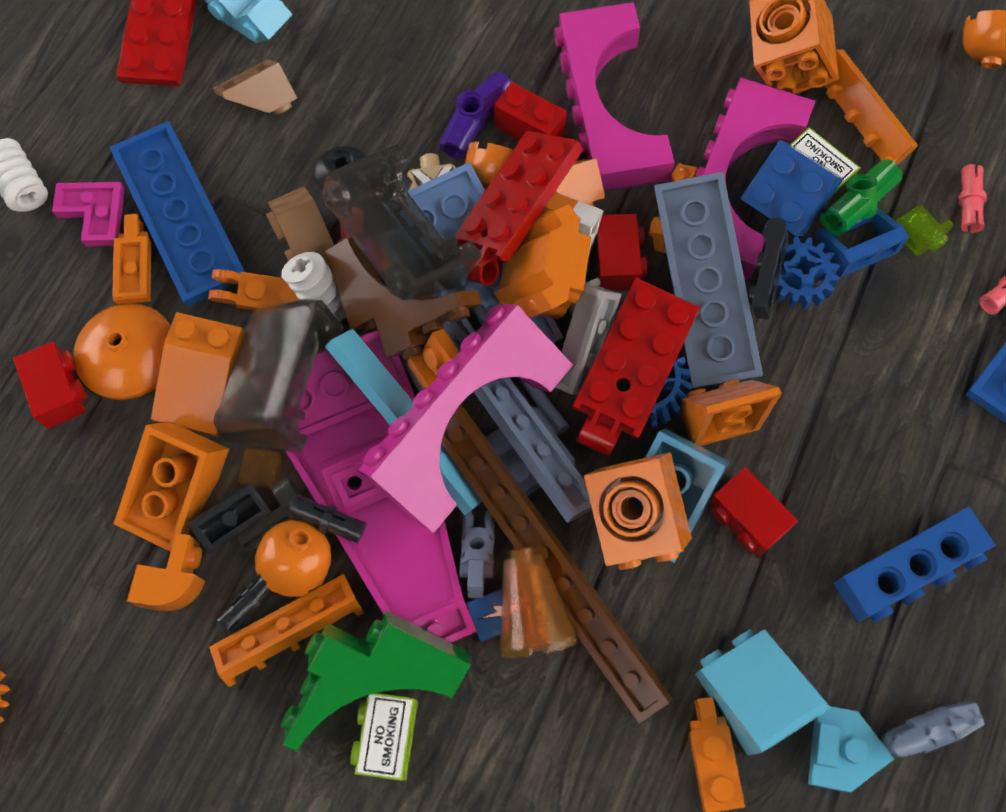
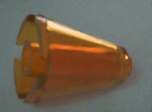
[500,547,576,658]

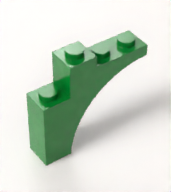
[281,611,471,751]

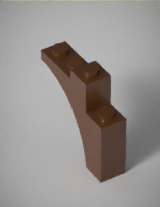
[325,237,482,361]

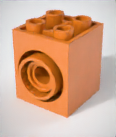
[749,0,839,94]
[584,452,692,570]

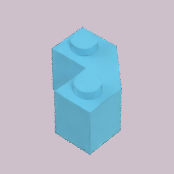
[204,0,293,43]

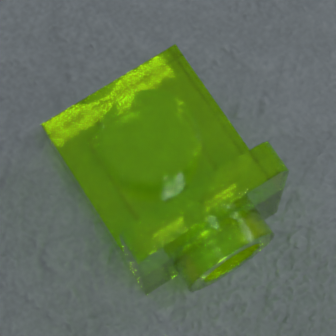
[896,204,954,256]

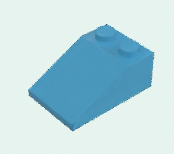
[633,428,730,563]

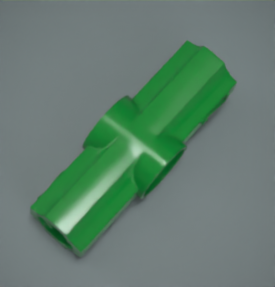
[821,158,902,236]

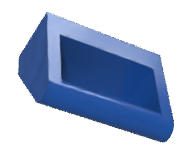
[815,208,909,278]

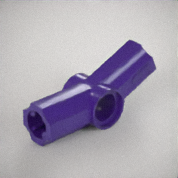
[439,72,511,160]

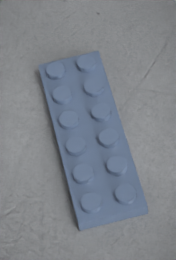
[654,172,763,389]

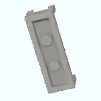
[555,284,622,395]

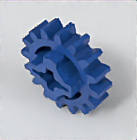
[776,236,840,310]

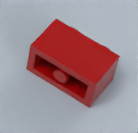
[494,82,567,140]
[595,214,647,291]
[13,341,87,429]
[708,467,798,558]

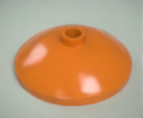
[73,303,171,400]

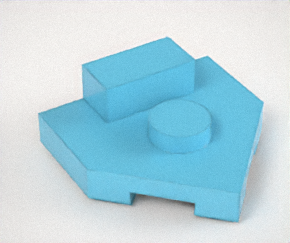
[808,706,894,792]

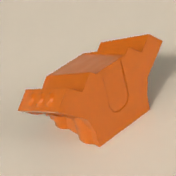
[493,204,591,320]

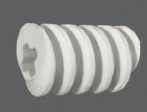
[0,138,48,212]
[282,252,346,326]

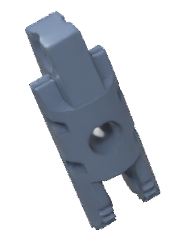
[459,510,495,598]
[880,701,985,758]

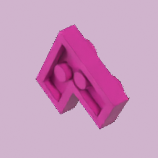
[52,182,125,247]

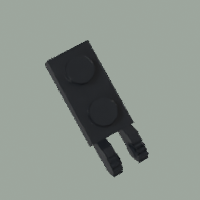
[748,216,789,320]

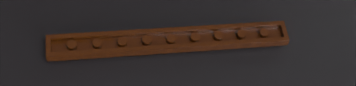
[441,404,673,724]

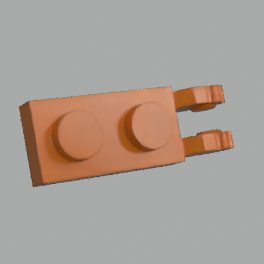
[208,269,306,318]

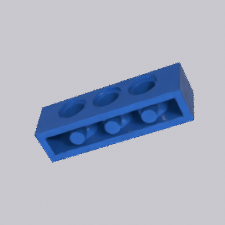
[833,507,996,623]

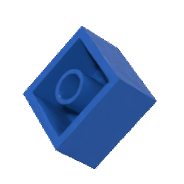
[741,140,844,236]

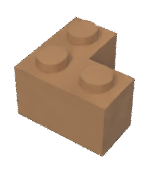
[266,186,334,266]

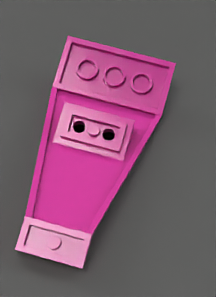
[254,329,477,643]

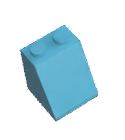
[695,629,830,756]

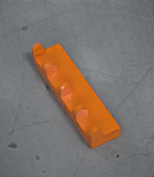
[825,49,918,166]
[209,574,364,688]

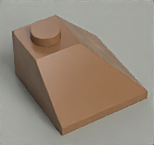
[213,59,297,115]

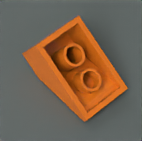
[151,312,252,437]
[680,380,782,446]
[114,421,229,552]

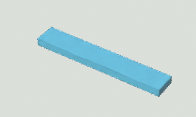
[325,329,482,515]

